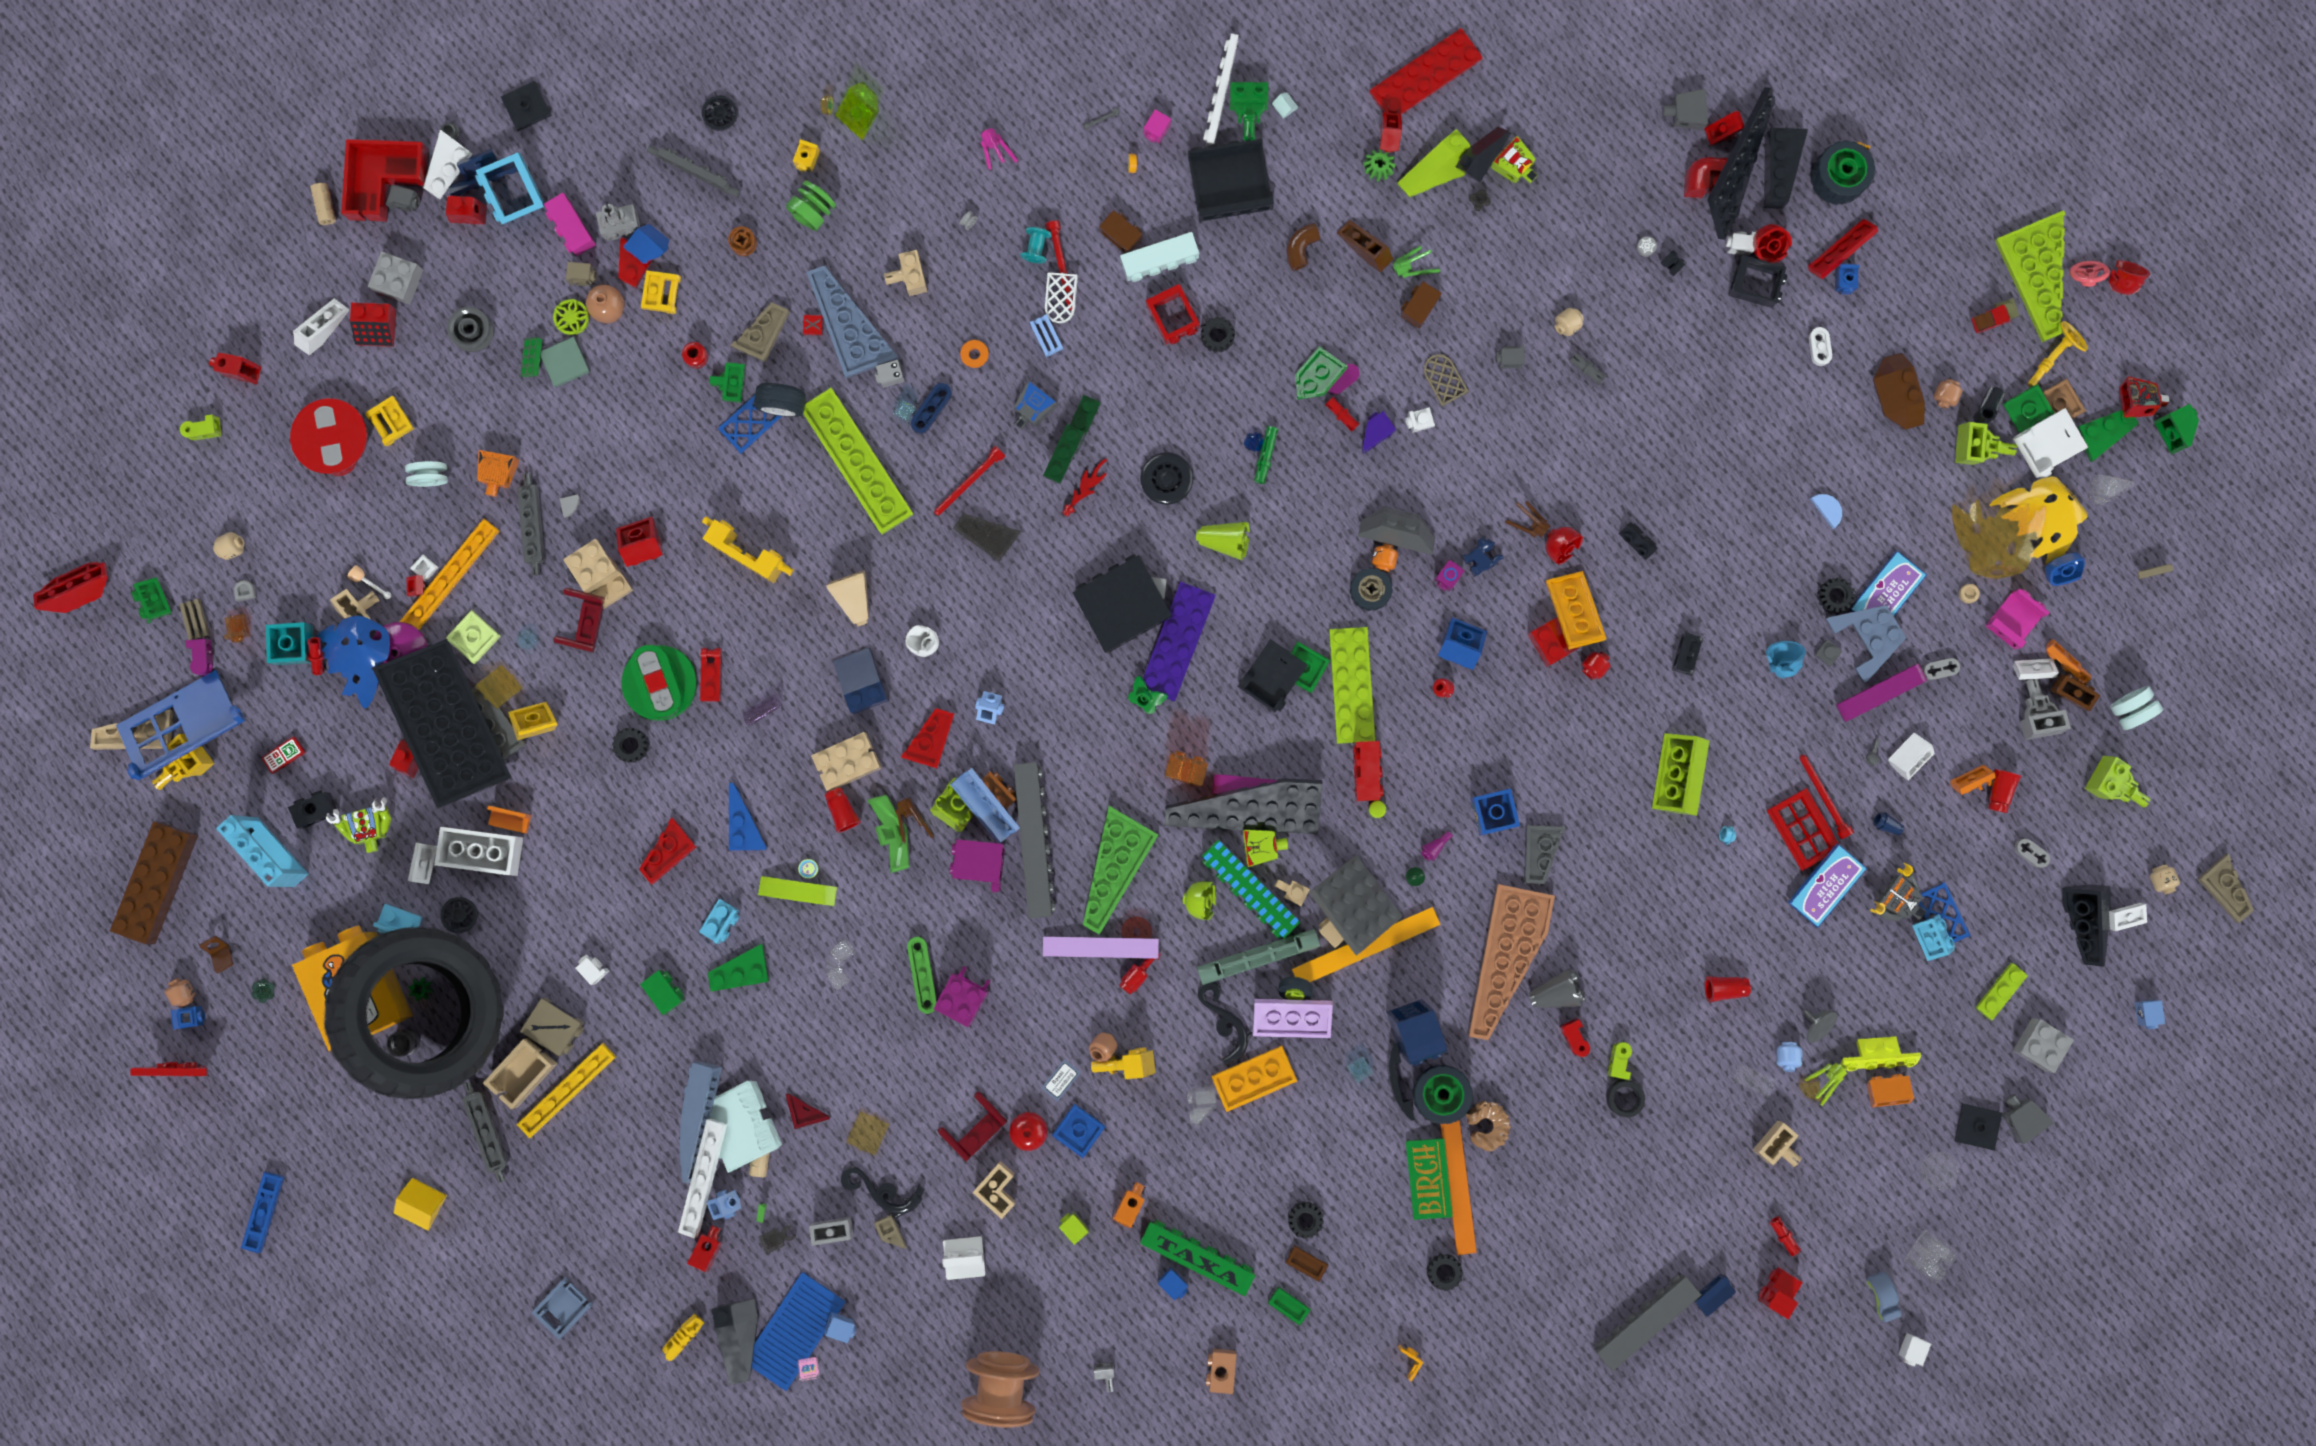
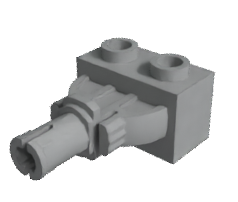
[596,204,641,241]
[2020,679,2071,740]

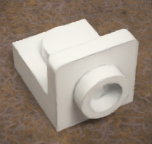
[1405,408,1435,433]

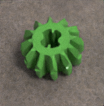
[1363,149,1396,182]

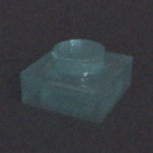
[1346,1056,1373,1083]

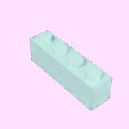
[1120,232,1199,282]

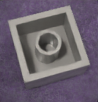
[367,251,424,305]
[2013,1018,2074,1073]

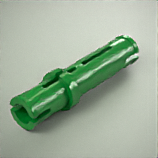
[1253,426,1279,484]

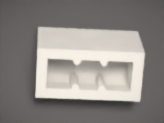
[1888,733,1935,781]

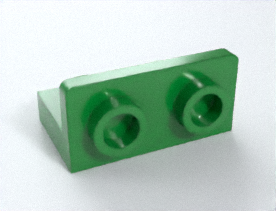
[131,577,171,624]

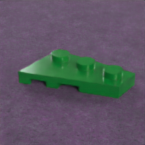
[2077,410,2138,463]
[708,943,769,992]

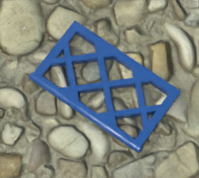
[718,395,782,454]
[1918,882,1971,943]

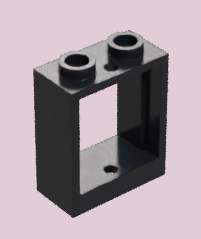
[1728,255,1787,308]

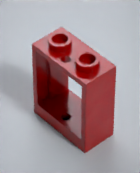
[1146,284,1200,345]

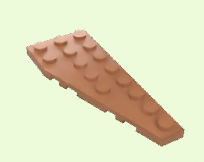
[1468,884,1555,1040]

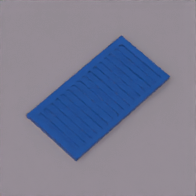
[752,1272,846,1391]

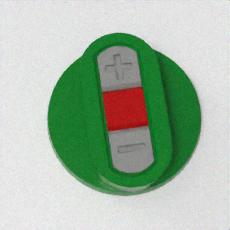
[621,645,698,721]

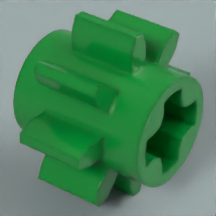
[408,977,434,1001]

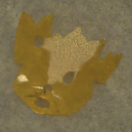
[1952,499,2046,579]

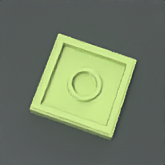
[446,610,501,664]

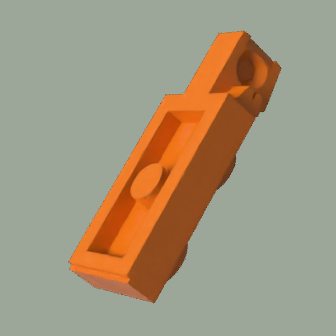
[2046,639,2092,685]

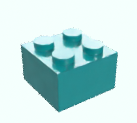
[266,622,313,665]

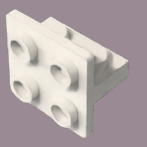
[943,1236,985,1280]

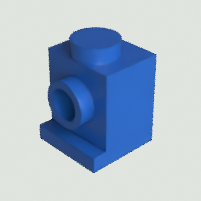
[1835,264,1859,294]

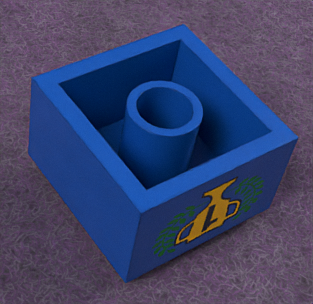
[1470,789,1520,836]

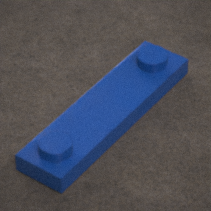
[241,1171,285,1253]

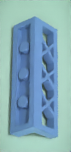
[950,768,1020,844]

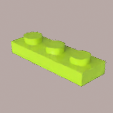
[1975,963,2028,1020]

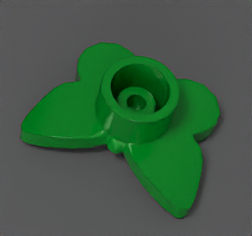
[1128,675,1168,714]

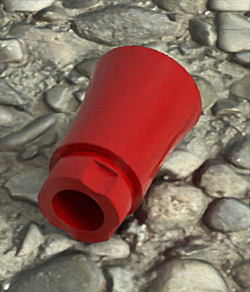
[1988,769,2022,813]
[825,787,861,833]
[1704,976,1751,1003]

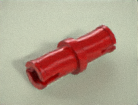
[1325,396,1360,432]
[307,637,325,675]
[1769,1216,1801,1256]

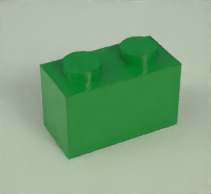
[640,970,685,1015]

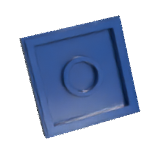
[1052,1103,1106,1158]

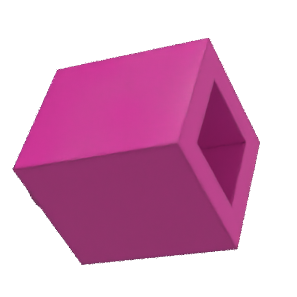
[1143,109,1171,144]

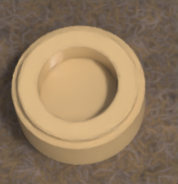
[1959,584,1980,604]

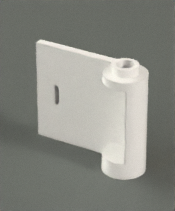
[2013,408,2088,479]

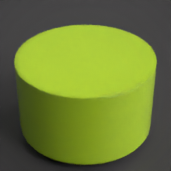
[1368,801,1386,818]

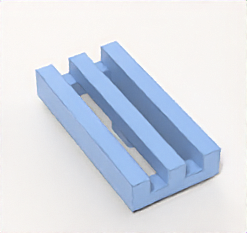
[1030,314,1063,357]

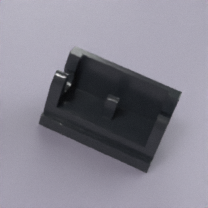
[1672,632,1703,676]

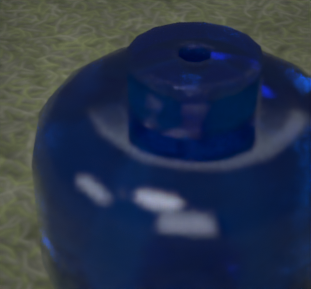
[1244,432,1264,452]

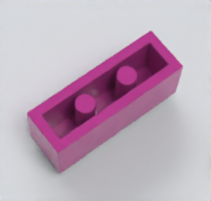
[544,193,596,256]

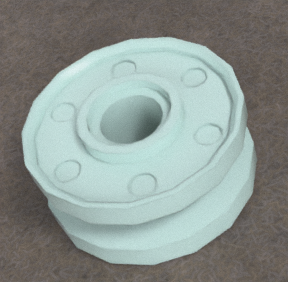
[405,461,448,487]

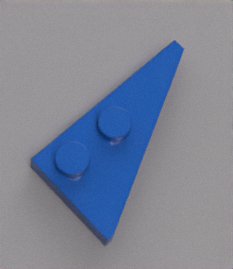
[729,783,767,851]

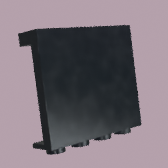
[1188,138,1274,222]
[1072,554,1174,653]

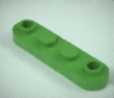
[907,937,937,1014]

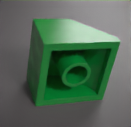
[2153,404,2199,455]

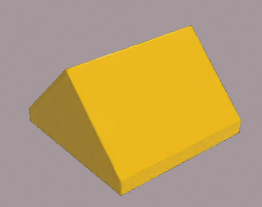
[508,702,557,741]
[394,1178,447,1231]

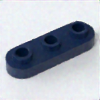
[911,383,952,434]

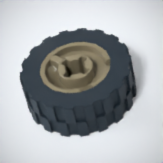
[1350,568,1393,611]

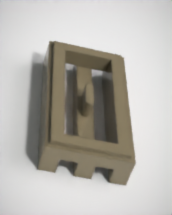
[179,599,210,640]

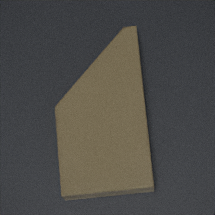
[2137,564,2174,579]
[874,1214,907,1249]

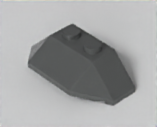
[1358,506,1435,555]

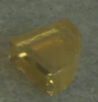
[1798,1081,1822,1101]

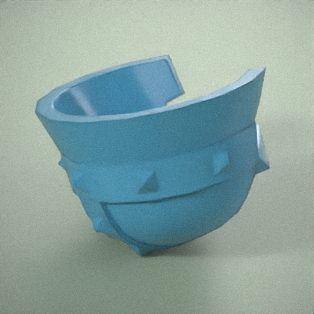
[1766,641,1806,678]

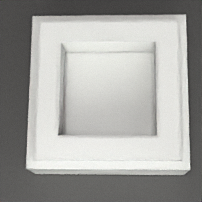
[410,554,439,582]

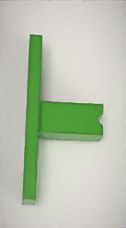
[756,1203,767,1223]

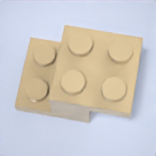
[563,539,633,610]

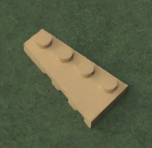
[90,709,173,750]

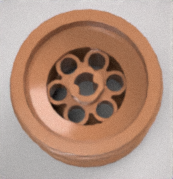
[961,1351,1040,1427]

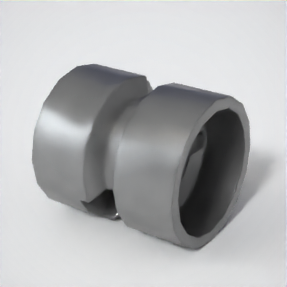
[386,1030,420,1057]

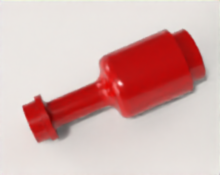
[1119,953,1161,995]

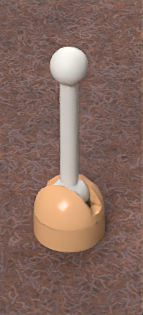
[347,565,391,599]

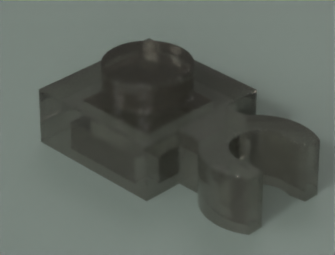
[759,1225,796,1255]

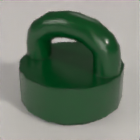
[1405,867,1425,886]

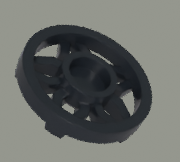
[702,95,738,131]
[440,897,478,933]

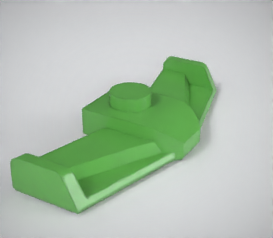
[867,795,910,873]

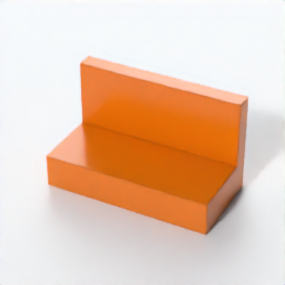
[487,806,532,834]

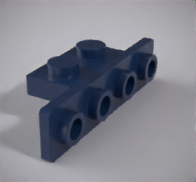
[448,148,518,196]

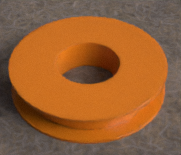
[960,340,989,368]

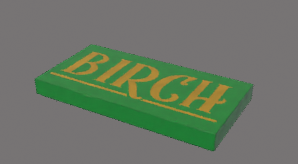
[1406,1138,1453,1220]

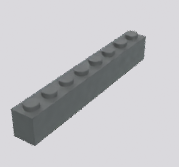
[1014,762,1056,919]

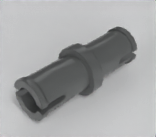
[1569,352,1606,385]

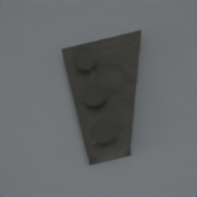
[953,513,1022,563]

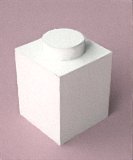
[1898,1333,1931,1367]

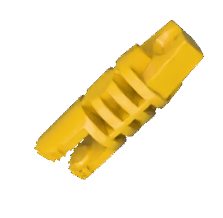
[662,1314,704,1361]

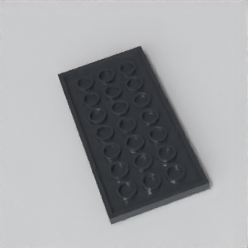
[372,639,511,809]

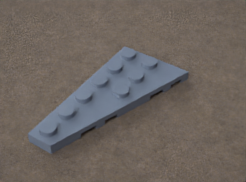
[807,266,899,378]

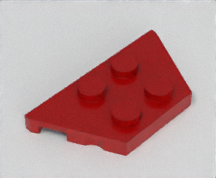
[130,1062,208,1076]

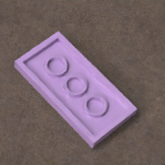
[1253,999,1333,1038]

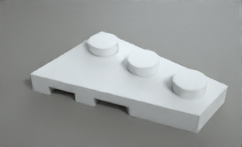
[423,130,472,200]

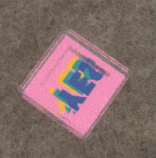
[798,1357,820,1381]

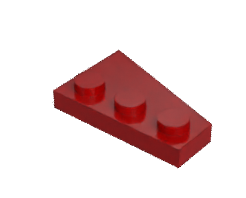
[639,817,697,885]

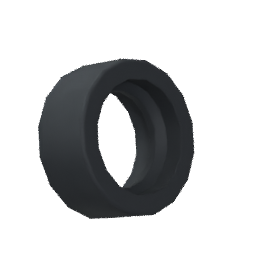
[1606,1079,1645,1118]

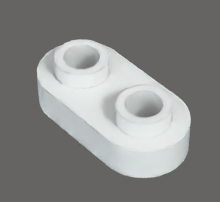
[1809,327,1832,366]

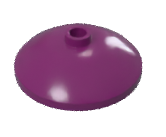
[372,622,428,667]

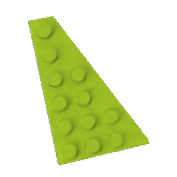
[1995,210,2065,342]

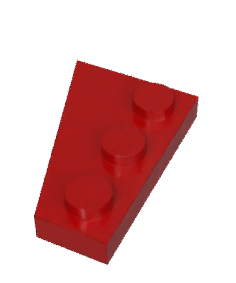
[901,708,955,769]

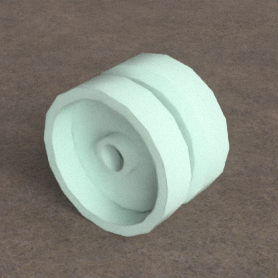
[2110,686,2163,730]

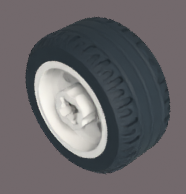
[754,383,806,417]

